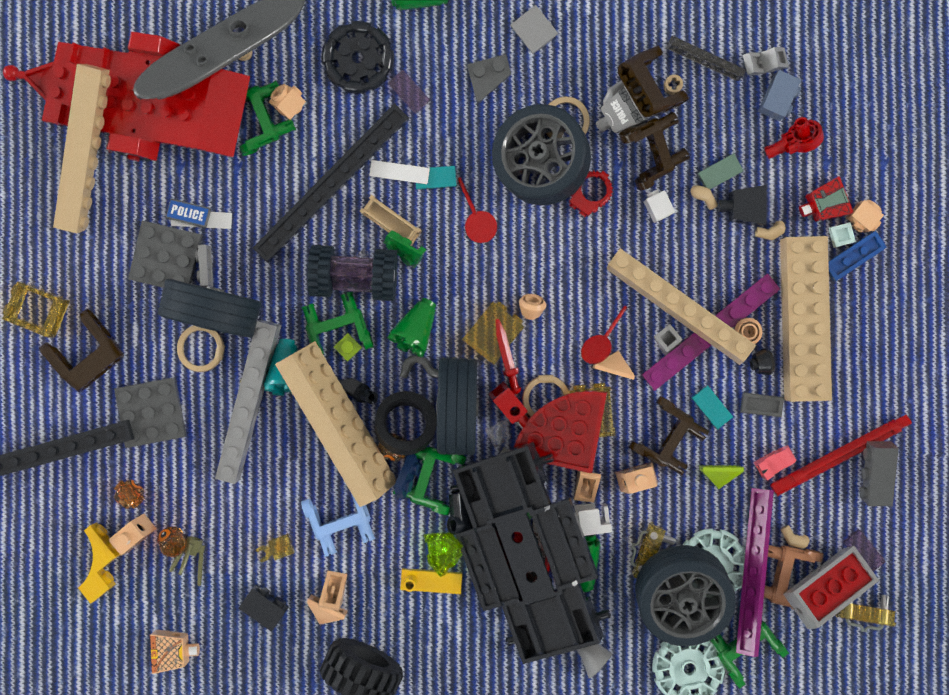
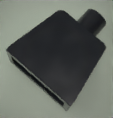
[718,185,767,226]

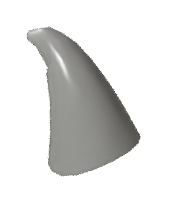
[576,644,612,678]

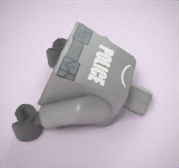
[596,81,658,133]

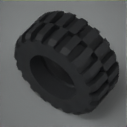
[320,638,403,695]

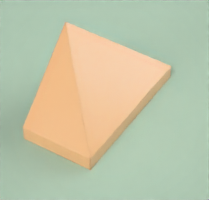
[593,350,635,380]
[574,471,601,503]
[318,571,347,611]
[307,594,348,624]

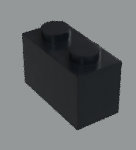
[238,584,289,632]

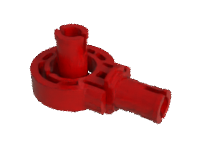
[764,117,824,159]

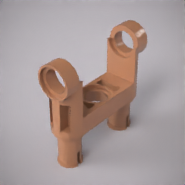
[764,545,824,610]

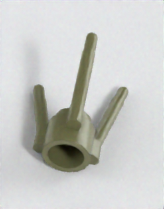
[169,536,206,586]

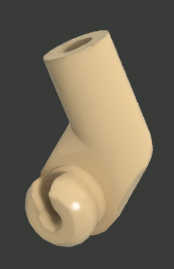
[690,185,718,210]
[755,221,786,240]
[780,525,810,549]

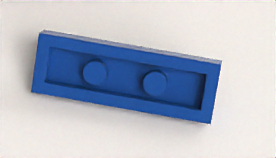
[828,231,887,282]

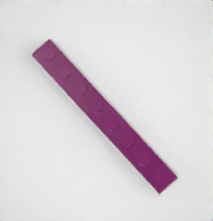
[641,274,780,391]
[736,488,774,657]

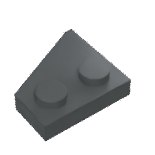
[467,54,511,104]

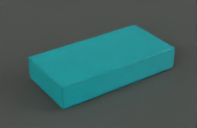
[416,166,457,190]
[691,385,733,430]

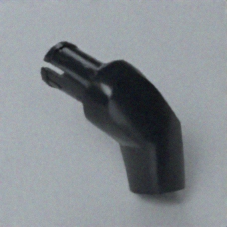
[338,378,378,404]

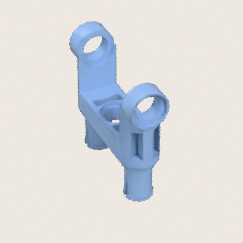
[301,494,375,557]

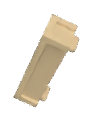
[360,195,422,246]

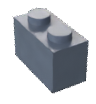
[758,70,801,121]

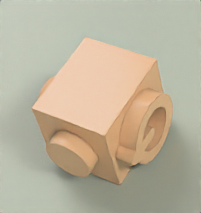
[269,84,306,120]
[846,200,884,233]

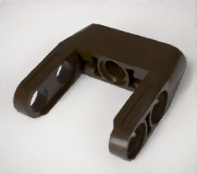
[618,46,690,117]
[39,309,124,392]

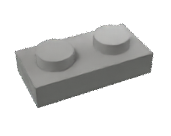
[196,245,213,287]

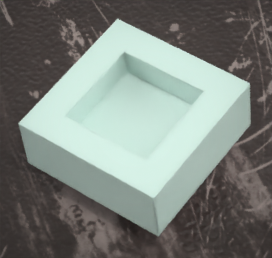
[828,222,856,248]

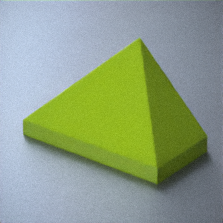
[699,465,744,489]

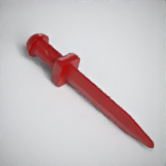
[495,319,521,395]

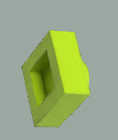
[334,333,363,361]

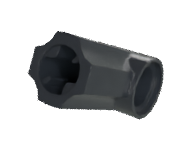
[447,494,473,535]

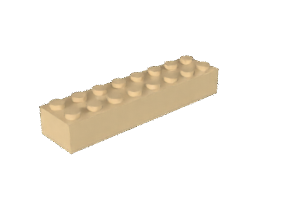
[780,236,832,402]
[275,341,397,507]

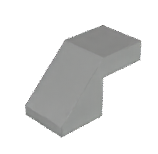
[743,47,789,75]
[654,324,683,356]

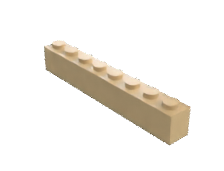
[53,64,111,234]
[607,248,756,365]

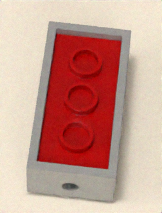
[783,546,879,629]

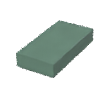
[697,153,744,189]

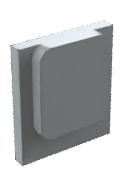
[510,5,558,54]

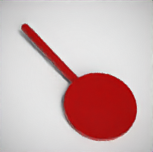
[458,177,497,243]
[581,306,627,364]

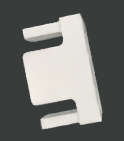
[575,503,612,536]

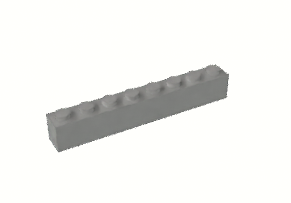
[215,320,282,484]

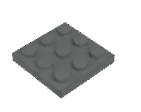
[128,220,203,288]
[114,377,187,448]

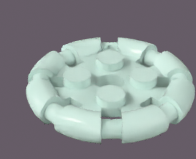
[682,528,746,598]
[652,641,725,695]

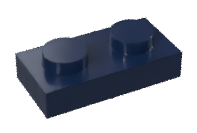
[394,454,420,500]

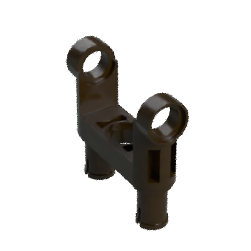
[619,112,690,190]
[628,396,709,476]

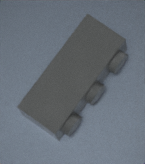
[859,441,899,506]

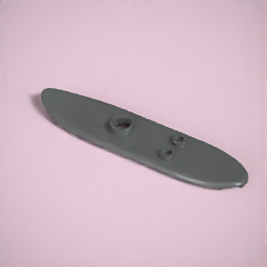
[133,0,305,100]

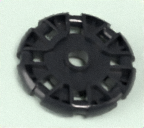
[321,21,394,94]

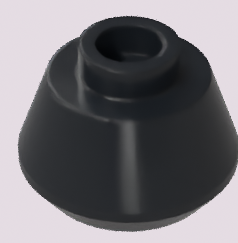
[749,348,775,376]

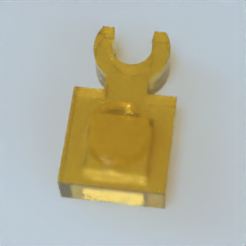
[256,533,295,562]

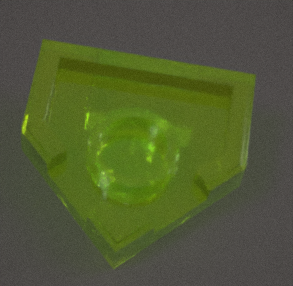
[424,532,463,577]

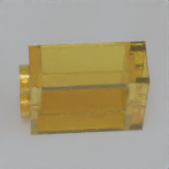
[2,281,70,338]

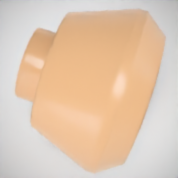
[519,294,546,320]
[734,318,762,344]

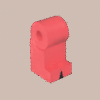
[753,446,797,480]

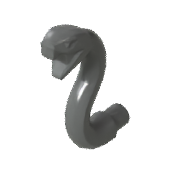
[400,355,457,379]

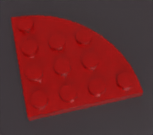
[514,391,607,473]

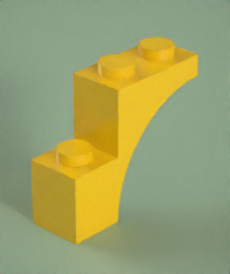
[78,522,120,604]

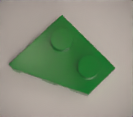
[384,230,426,269]

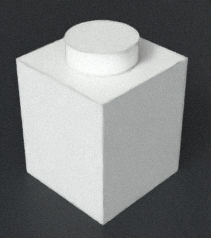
[644,190,675,223]

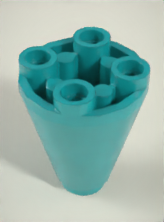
[264,339,298,396]

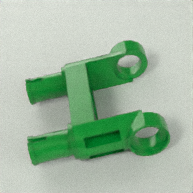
[239,80,296,156]
[301,292,374,354]
[393,446,467,515]
[710,621,789,689]

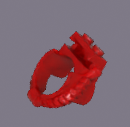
[569,170,613,217]

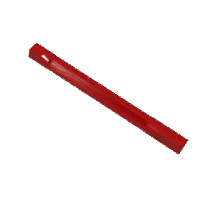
[770,414,912,496]

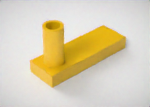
[400,568,462,594]

